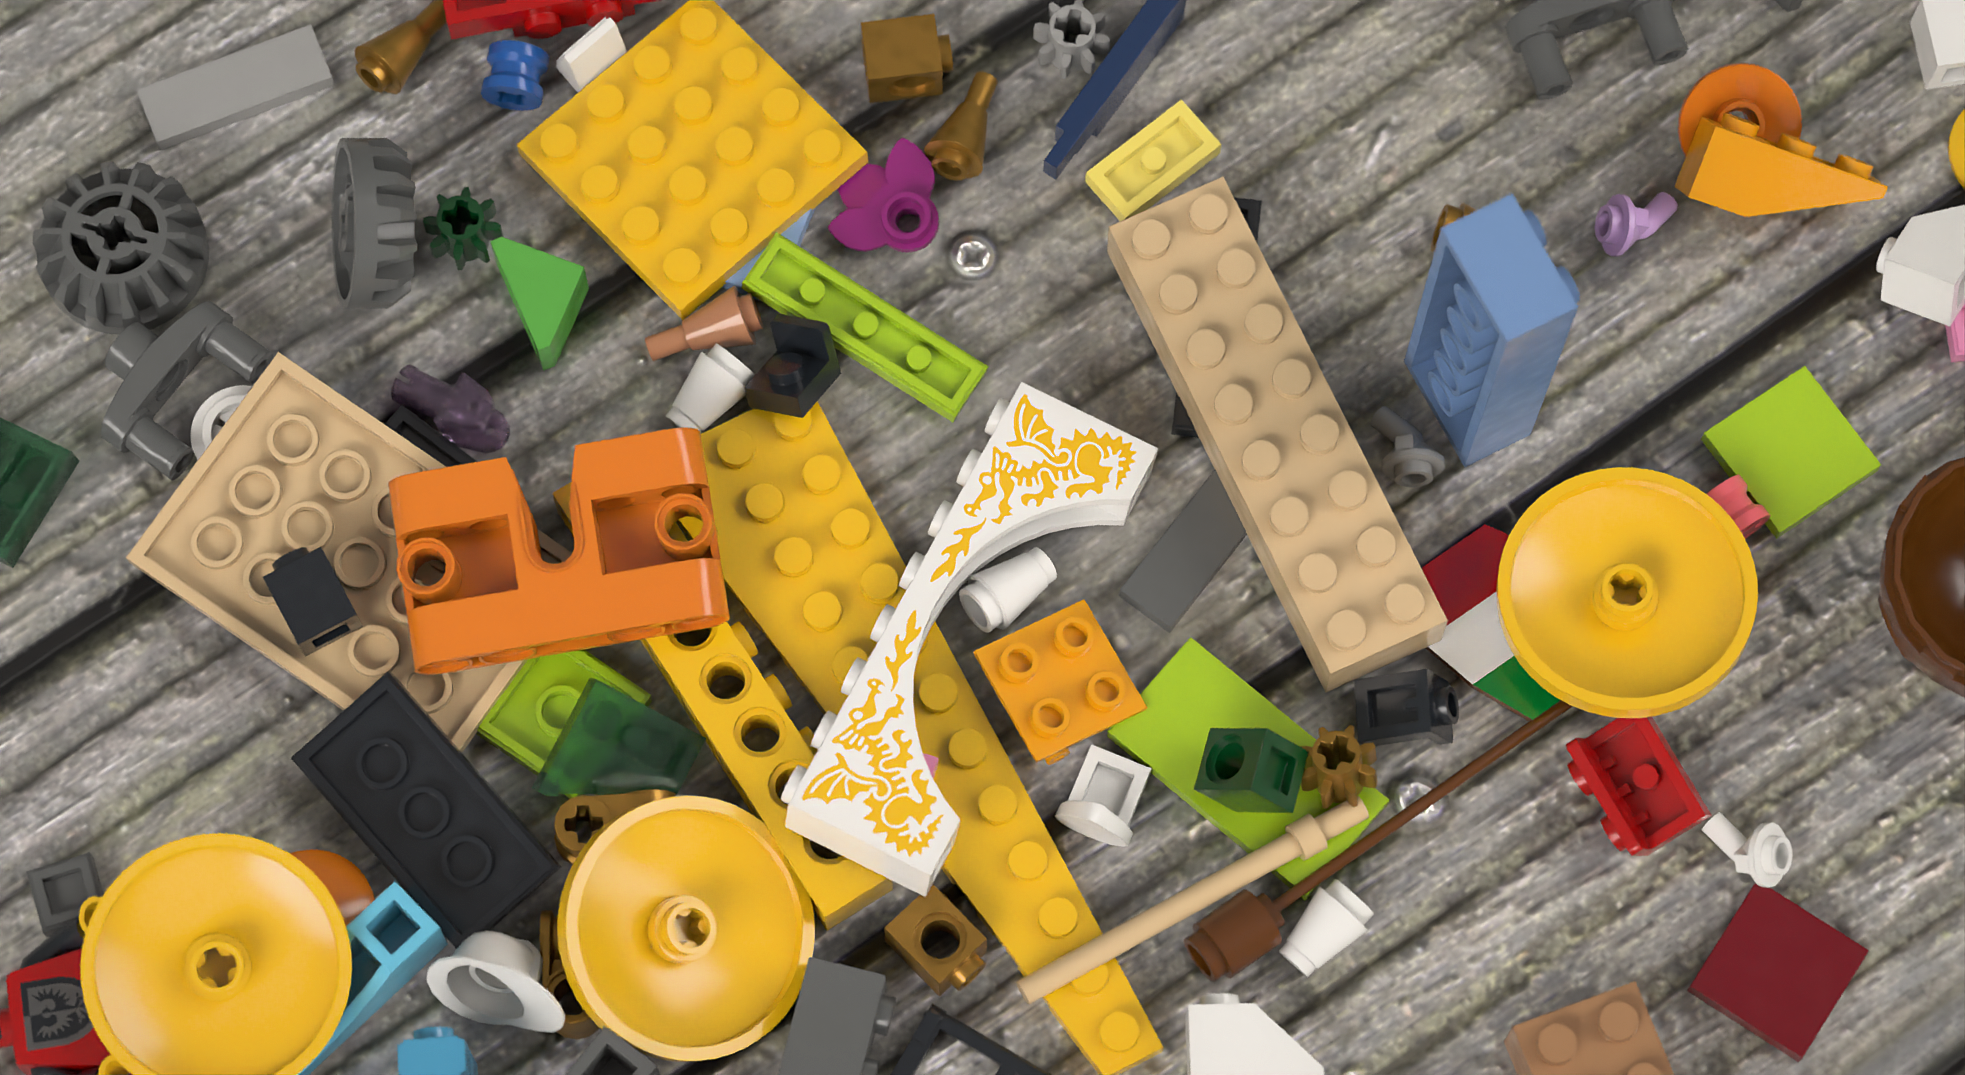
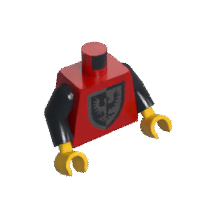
[0,896,132,1075]

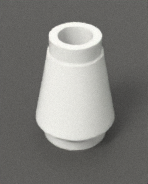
[665,343,755,433]
[959,547,1057,633]
[1279,879,1374,977]

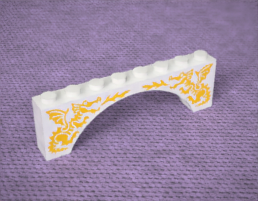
[781,382,1158,897]

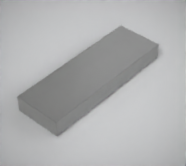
[136,24,335,151]

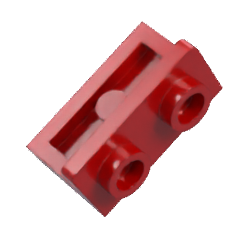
[1565,717,1712,856]

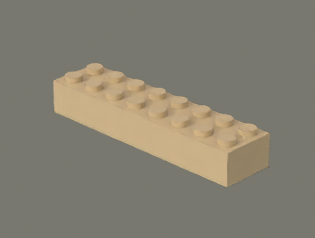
[1107,177,1448,693]

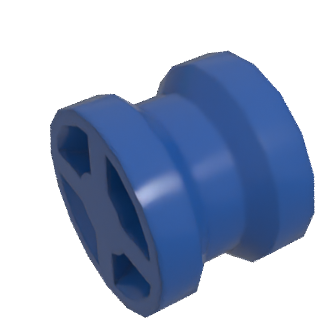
[480,40,550,111]

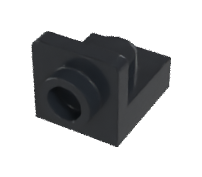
[744,314,841,418]
[1354,669,1459,746]

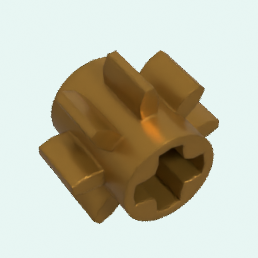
[1300,725,1378,809]

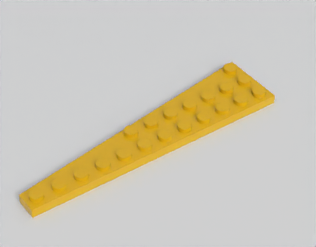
[676,401,1164,1075]

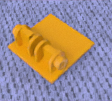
[973,599,1147,765]

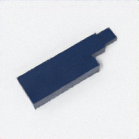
[1043,0,1186,180]

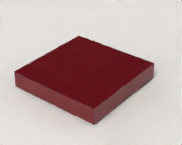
[1687,882,1870,1062]

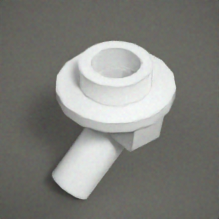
[1702,812,1792,888]

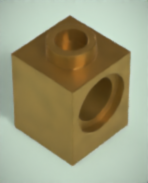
[860,13,953,103]
[884,884,987,997]

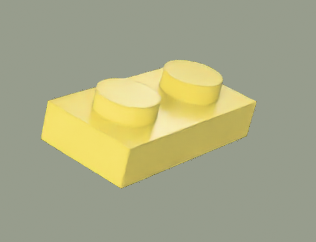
[1085,99,1221,221]

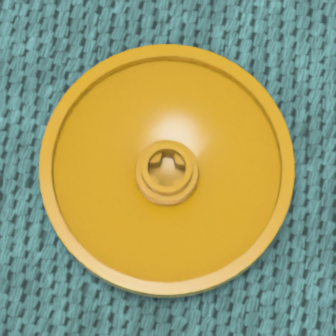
[1496,467,1758,718]
[557,796,815,1062]
[81,833,352,1075]

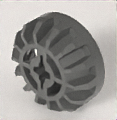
[331,138,417,309]
[32,161,209,335]

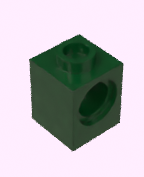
[1194,728,1309,813]

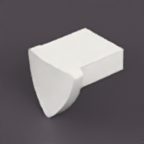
[1055,744,1151,847]

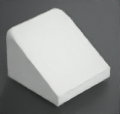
[555,18,627,92]

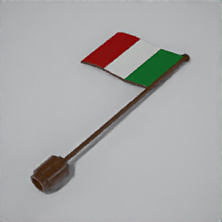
[1184,524,1573,982]

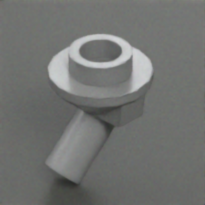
[1371,406,1445,487]

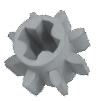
[1033,0,1110,79]

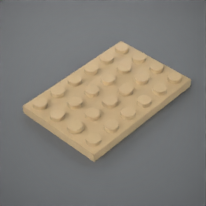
[126,352,572,752]

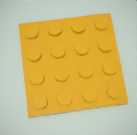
[516,0,869,320]

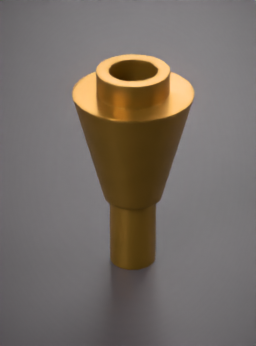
[355,0,447,94]
[924,72,998,181]

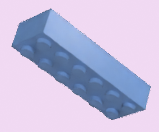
[1404,194,1580,468]

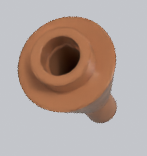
[645,286,764,361]

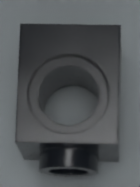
[263,547,363,657]

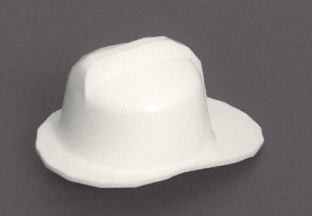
[426,931,565,1032]

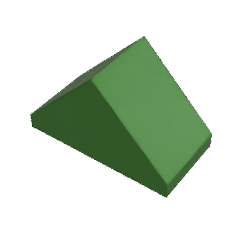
[490,237,589,371]

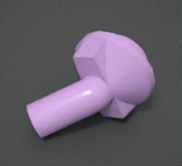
[1595,192,1677,257]

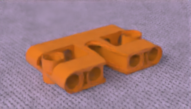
[388,428,730,675]

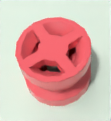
[1706,474,1771,539]

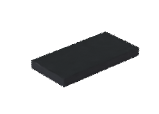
[291,671,561,949]

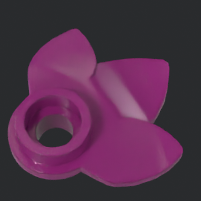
[828,138,940,253]

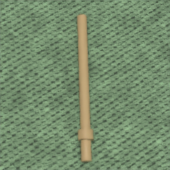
[1016,795,1369,1005]

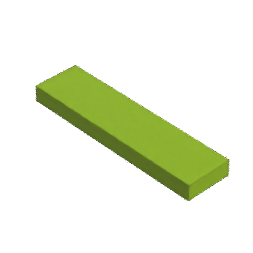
[741,232,989,422]

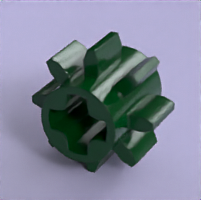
[423,187,503,270]

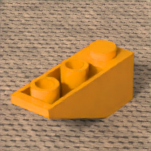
[1674,113,1888,217]

